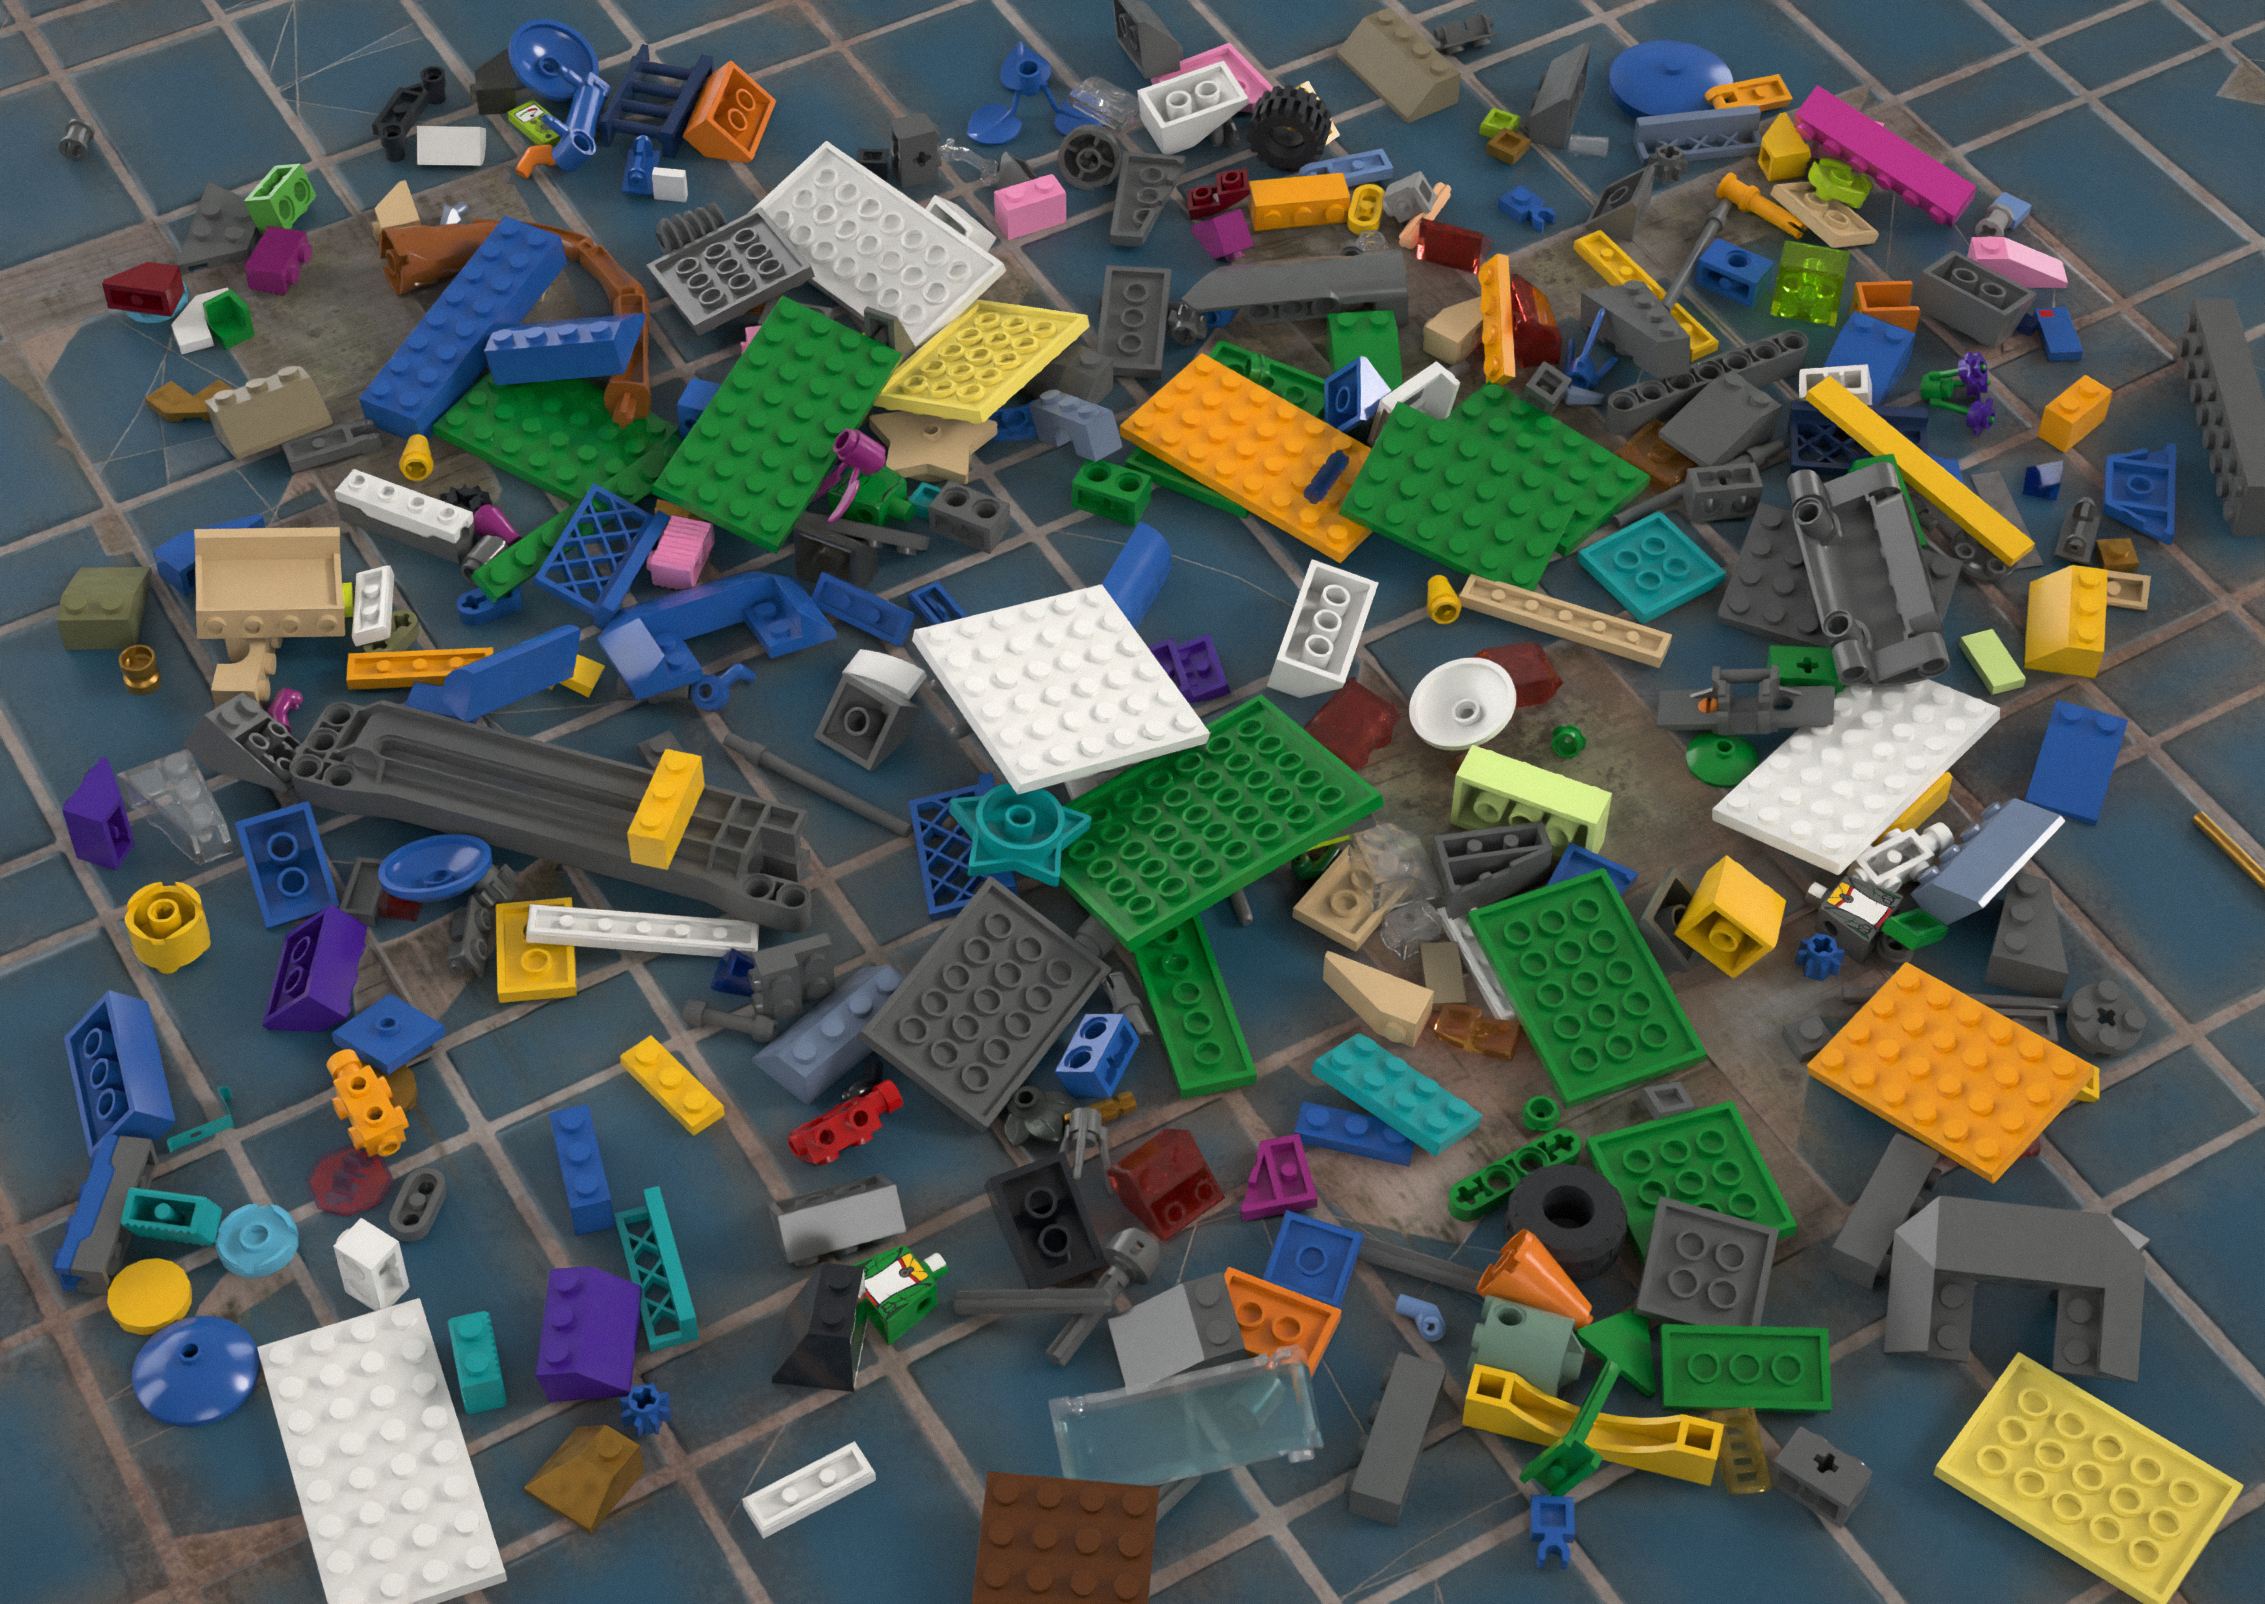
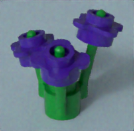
[1921,352,1996,436]

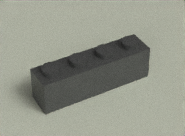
[1826,1133,1942,1290]
[1344,1352,1447,1527]

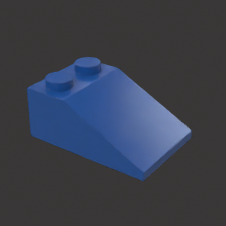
[1823,311,1916,406]
[2024,699,2128,825]
[235,801,340,929]

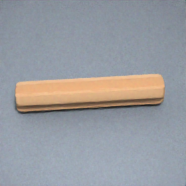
[1399,182,1451,249]

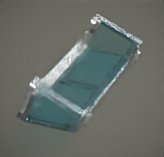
[1048,1344,1324,1486]

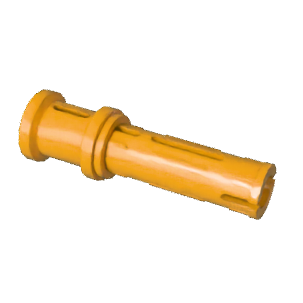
[1716,172,1808,240]

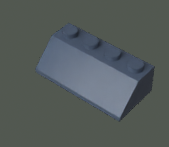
[1910,798,2065,925]
[752,965,905,1105]

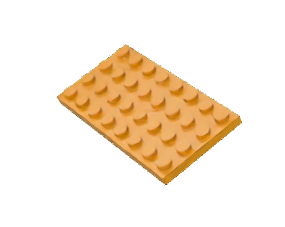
[1119,353,1373,563]

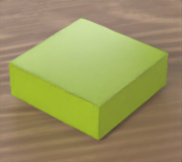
[1479,108,1521,138]

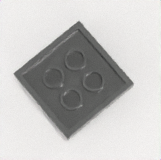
[1633,1196,1779,1326]

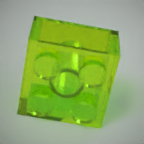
[1770,240,1851,327]

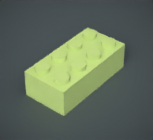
[1450,745,1612,862]

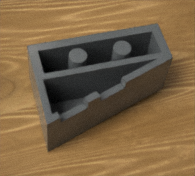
[1430,821,1552,920]

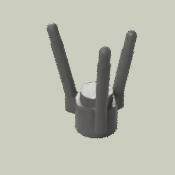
[1058,1107,1115,1196]

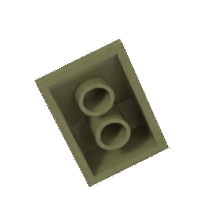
[56,567,152,650]

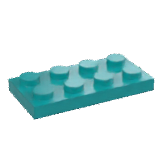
[1311,1033,1483,1157]

